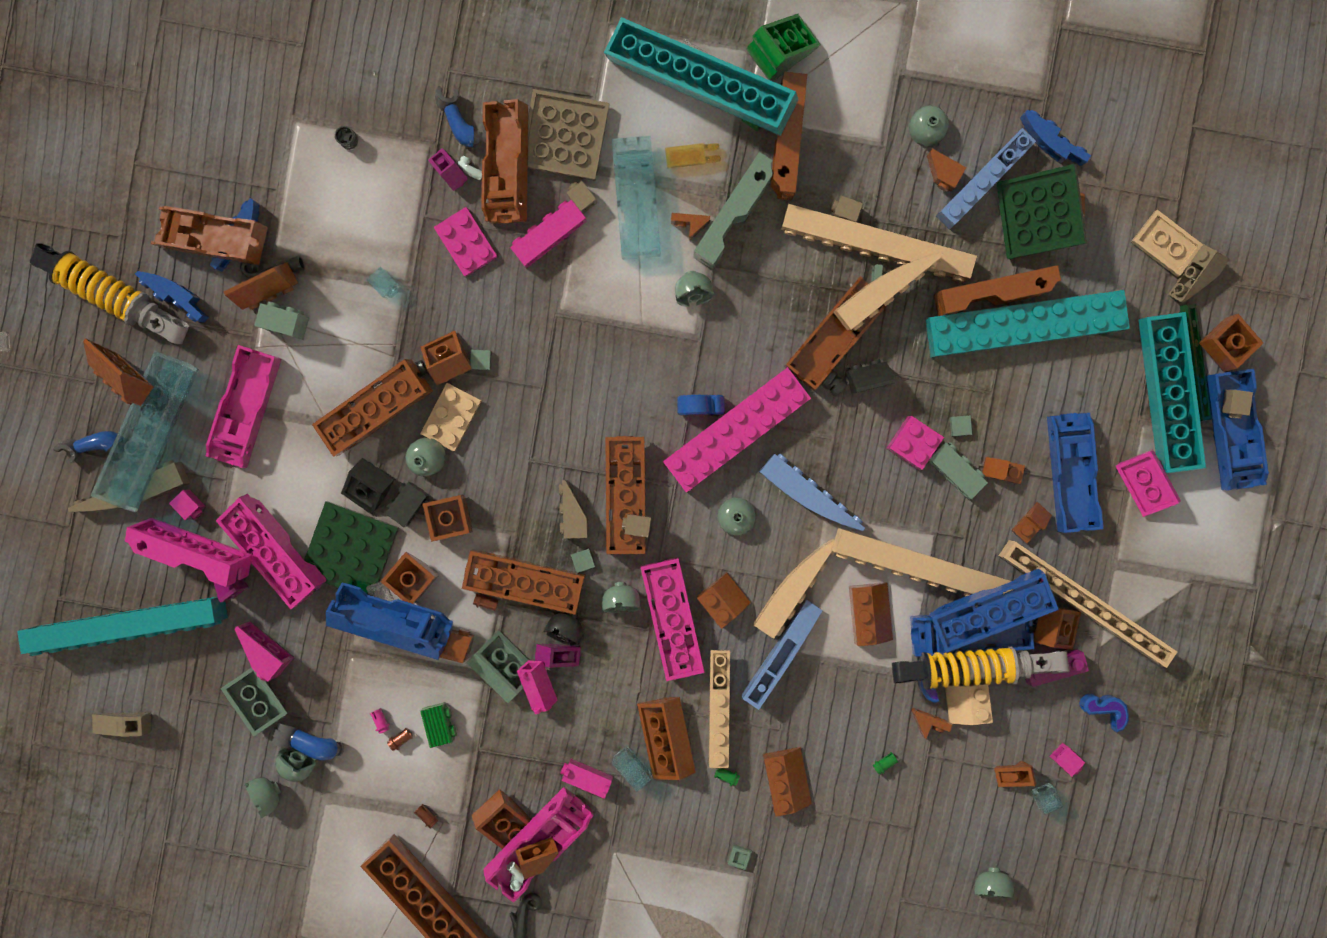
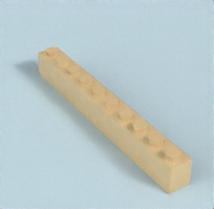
[781,204,977,283]
[832,528,1013,596]
[998,540,1177,668]

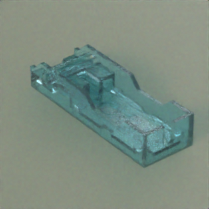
[612,136,661,260]

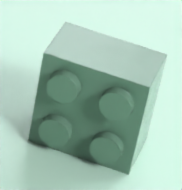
[254,301,309,340]

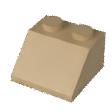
[945,680,993,725]

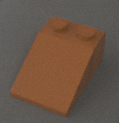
[471,789,531,849]

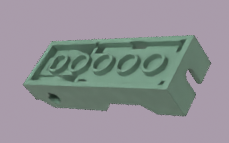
[693,152,773,270]

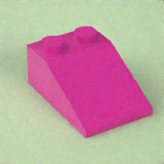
[235,621,294,681]

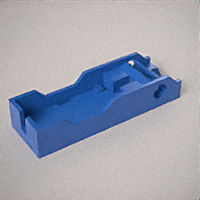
[1206,369,1269,490]
[1047,413,1103,533]
[929,569,1059,653]
[326,582,453,660]
[910,615,1034,656]

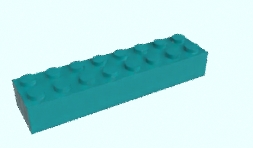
[1138,312,1206,473]

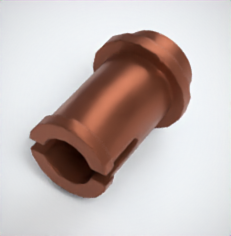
[473,593,499,611]
[387,728,413,751]
[414,804,439,829]

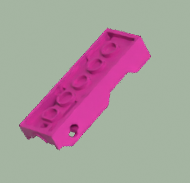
[205,345,282,468]
[216,494,327,609]
[125,518,252,587]
[641,557,704,681]
[483,787,594,903]

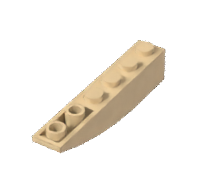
[833,252,944,330]
[753,538,835,639]
[709,650,730,768]

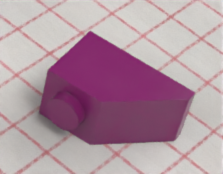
[428,148,468,191]
[214,573,249,602]
[535,644,581,668]

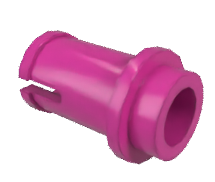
[370,708,390,734]

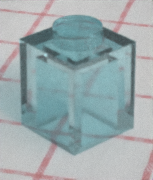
[367,267,400,299]
[1032,783,1063,814]

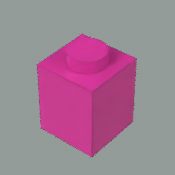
[169,490,206,520]
[1049,743,1085,777]

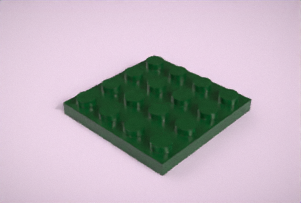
[996,164,1087,260]
[304,501,399,597]

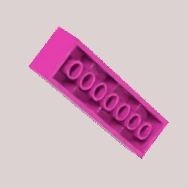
[663,367,811,493]

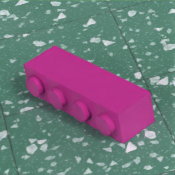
[510,200,587,269]

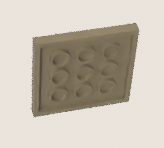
[528,89,610,181]

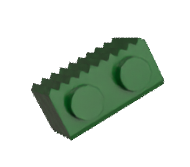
[420,702,457,748]

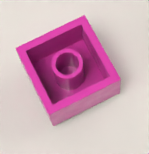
[886,416,944,470]

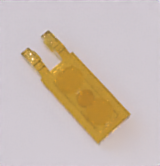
[665,143,721,169]

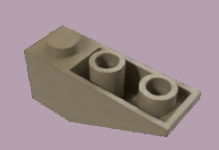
[1168,244,1230,303]
[559,480,588,539]
[92,712,151,737]

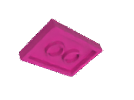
[434,207,498,277]
[1116,449,1181,517]

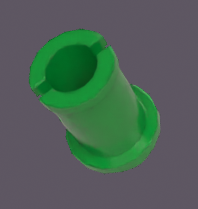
[872,752,899,775]
[714,768,740,786]

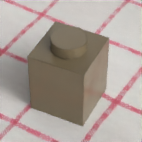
[567,181,597,214]
[831,196,863,222]
[1222,390,1253,419]
[622,514,651,537]

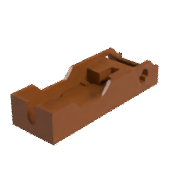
[770,72,808,200]
[481,99,528,224]
[151,206,268,265]
[933,265,1061,316]
[784,276,887,391]
[312,359,433,457]
[605,436,646,554]
[461,550,585,615]

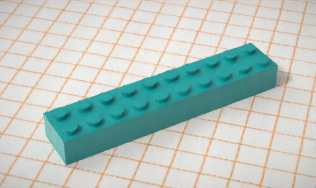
[604,17,799,136]
[925,290,1130,358]
[17,596,228,656]

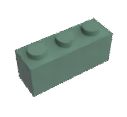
[928,442,988,500]

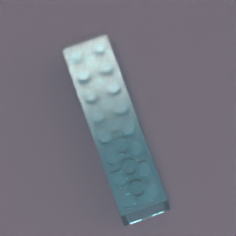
[91,351,199,513]

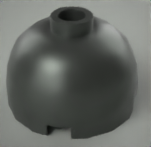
[544,613,584,647]

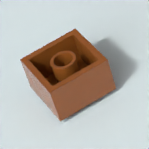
[1199,314,1263,372]
[423,494,473,542]

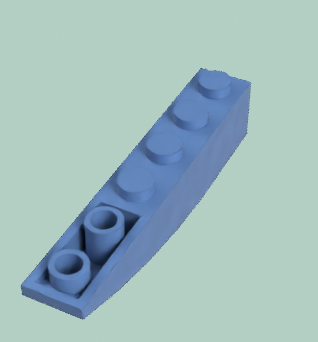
[936,128,1036,229]
[759,454,865,531]
[742,599,823,710]

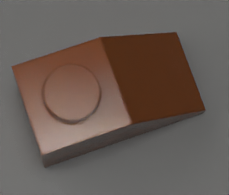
[927,148,967,192]
[515,837,559,880]

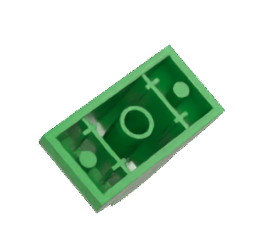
[746,14,821,81]

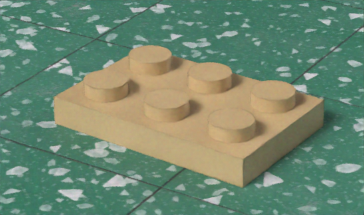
[1131,210,1203,277]
[420,383,482,452]

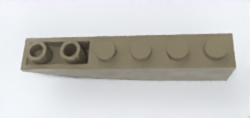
[68,460,190,512]

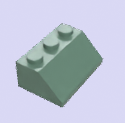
[466,630,528,703]
[220,667,288,736]

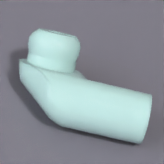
[458,156,482,180]
[507,861,524,891]

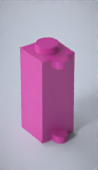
[517,660,558,714]
[560,759,613,799]

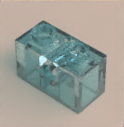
[611,745,652,792]

